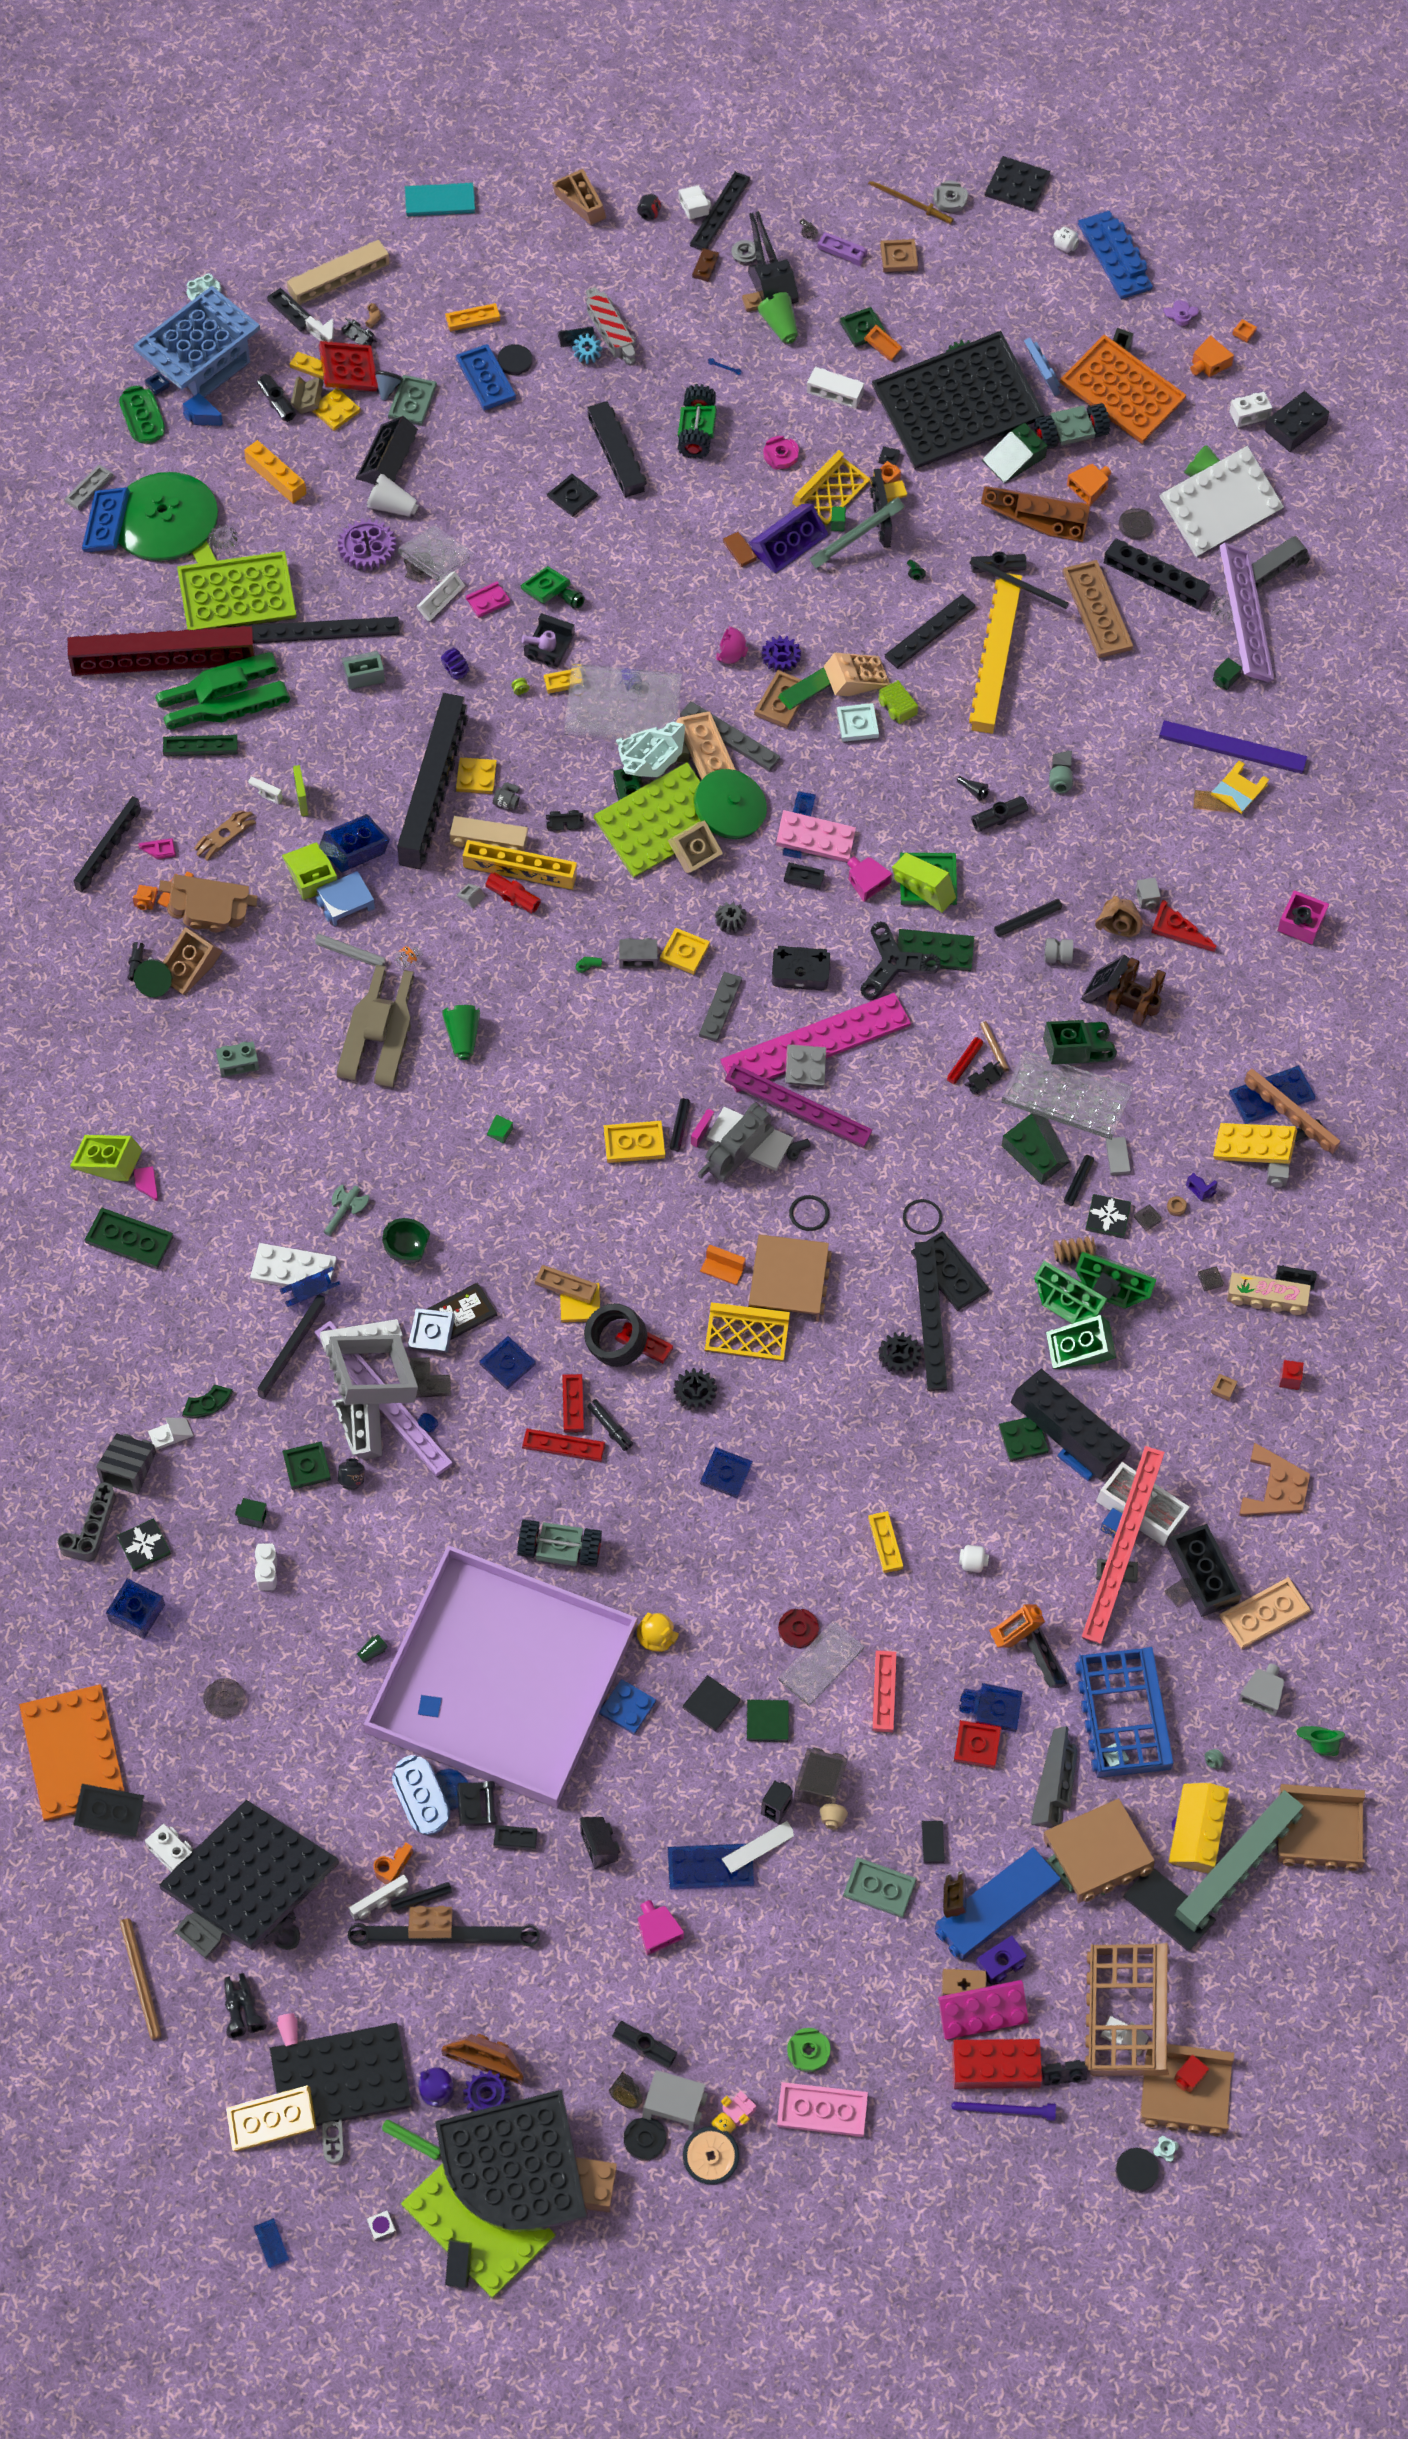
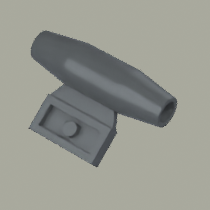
[174,1912,245,1959]

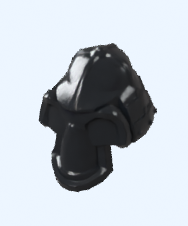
[261,1910,300,1950]

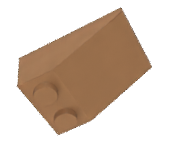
[163,927,223,995]

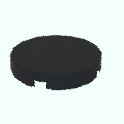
[497,344,532,375]
[624,2118,666,2161]
[1115,2148,1159,2193]

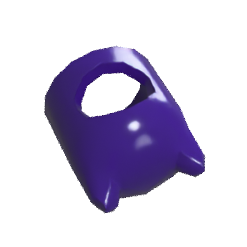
[418,2067,454,2107]

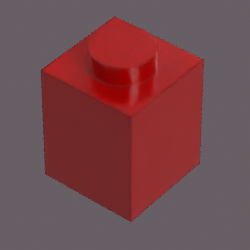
[1279,1360,1304,1390]
[1174,2055,1209,2093]

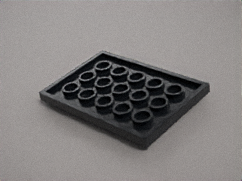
[269,2023,412,2126]

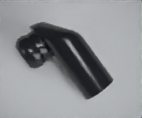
[787,1138,810,1161]

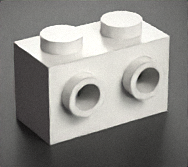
[1229,392,1272,428]
[145,1824,193,1872]

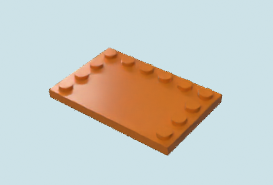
[1059,334,1186,444]
[19,1684,124,1821]

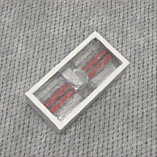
[1096,1462,1190,1546]

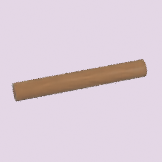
[980,1021,1009,1072]

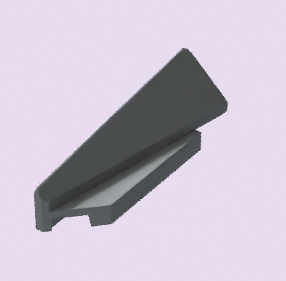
[1031,1726,1077,1828]

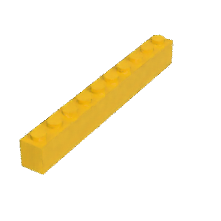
[969,573,1022,734]

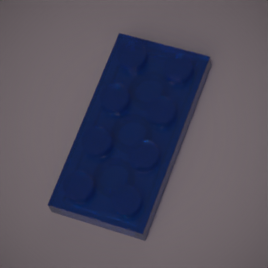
[1229,1065,1316,1124]
[668,1843,754,1890]

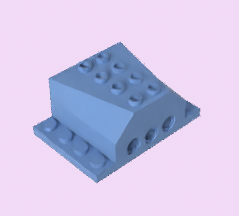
[133,286,261,398]

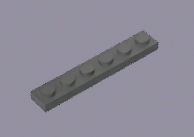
[680,701,780,772]

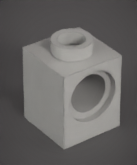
[1135,878,1161,909]

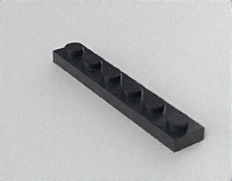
[884,594,975,669]
[73,796,141,892]

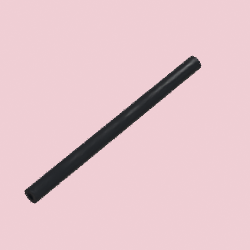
[969,557,1069,609]

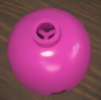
[716,626,748,664]

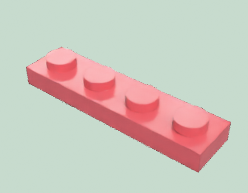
[872,1650,896,1732]

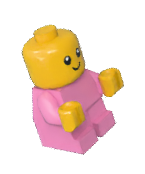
[711,2091,756,2133]

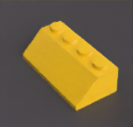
[1168,1783,1229,1874]

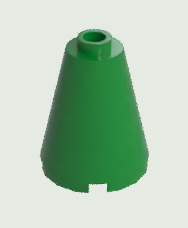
[442,1005,480,1060]

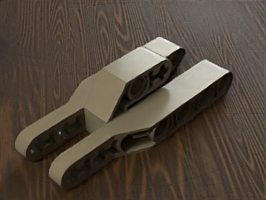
[337,965,415,1088]

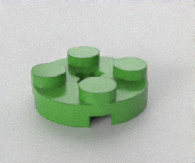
[787,2028,830,2072]

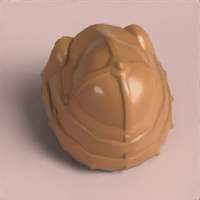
[1095,896,1143,938]

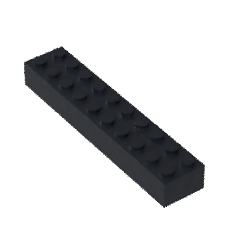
[397,693,468,870]

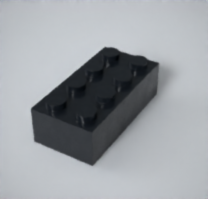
[1167,1524,1242,1617]

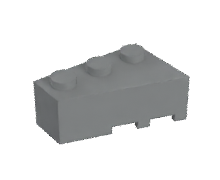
[332,1399,382,1460]

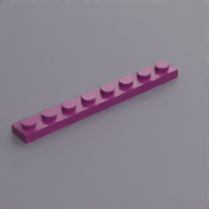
[725,1064,873,1148]

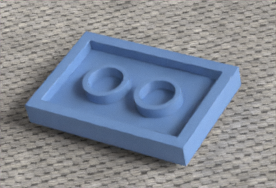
[1024,337,1061,396]

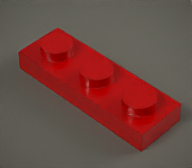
[562,1374,584,1433]

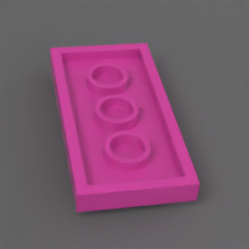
[938,1980,1029,2040]

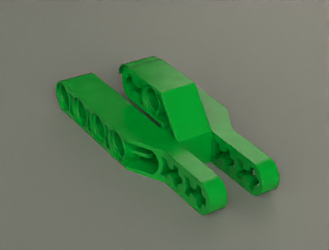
[155,652,291,730]

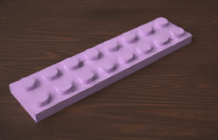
[1220,543,1274,682]

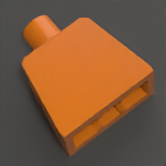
[1190,335,1234,377]
[1067,464,1111,504]

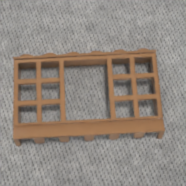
[1085,1943,1170,2076]

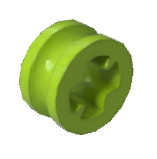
[511,678,530,695]

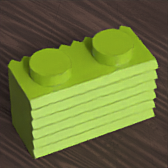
[878,680,918,724]

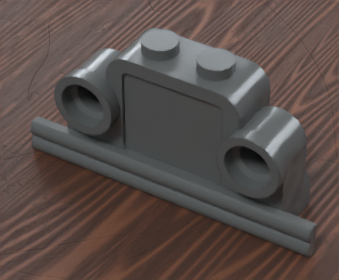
[698,1102,774,1183]

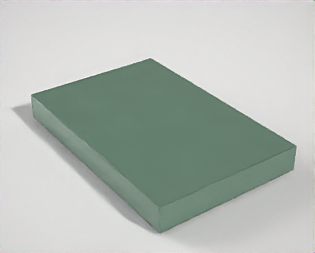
[388,375,437,426]
[843,1857,917,1918]

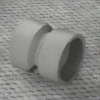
[1044,938,1073,964]

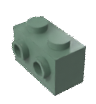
[216,1041,259,1077]

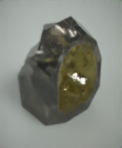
[608,2071,643,2109]

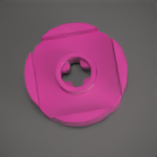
[763,436,799,469]

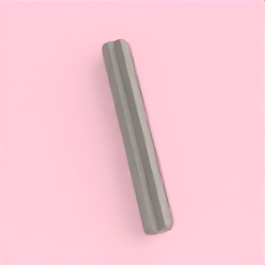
[315,934,386,966]

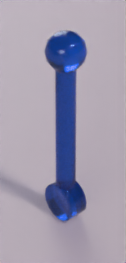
[708,358,742,375]

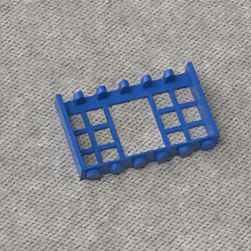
[1074,1647,1173,1778]

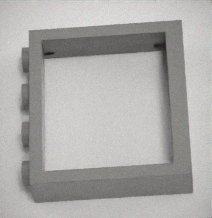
[326,1335,418,1405]

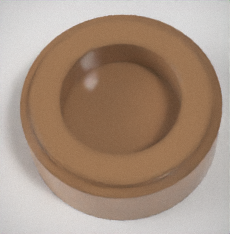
[1167,1196,1187,1216]

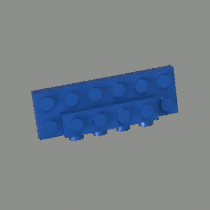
[1078,210,1153,299]

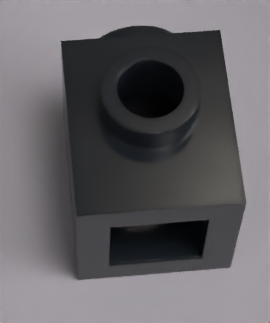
[1092,1272,1121,1300]

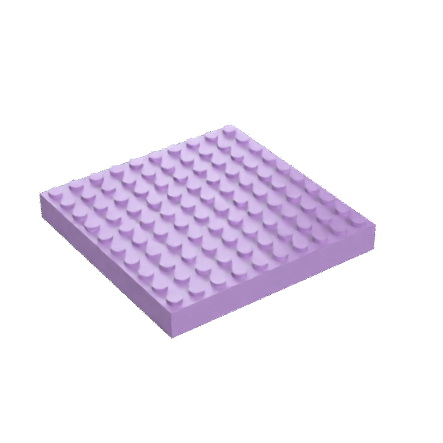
[364,1545,637,1808]

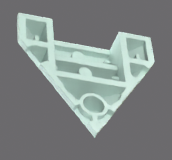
[616,722,685,777]

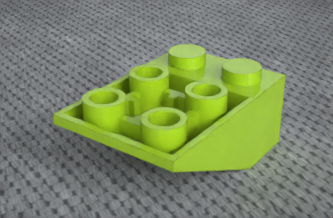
[282,842,337,900]

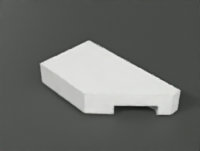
[248,776,283,804]

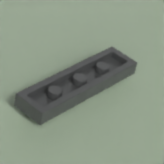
[699,972,742,1042]

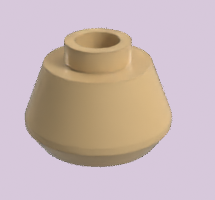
[820,1804,848,1830]

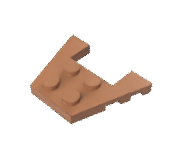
[1239,1443,1310,1516]

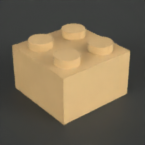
[668,821,723,873]

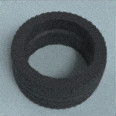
[584,1303,648,1367]

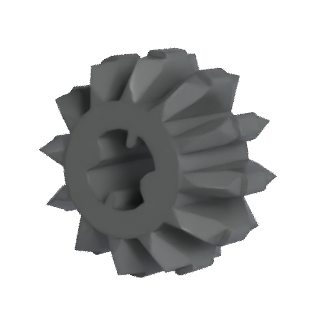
[715,901,747,934]

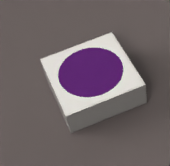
[367,2210,395,2241]

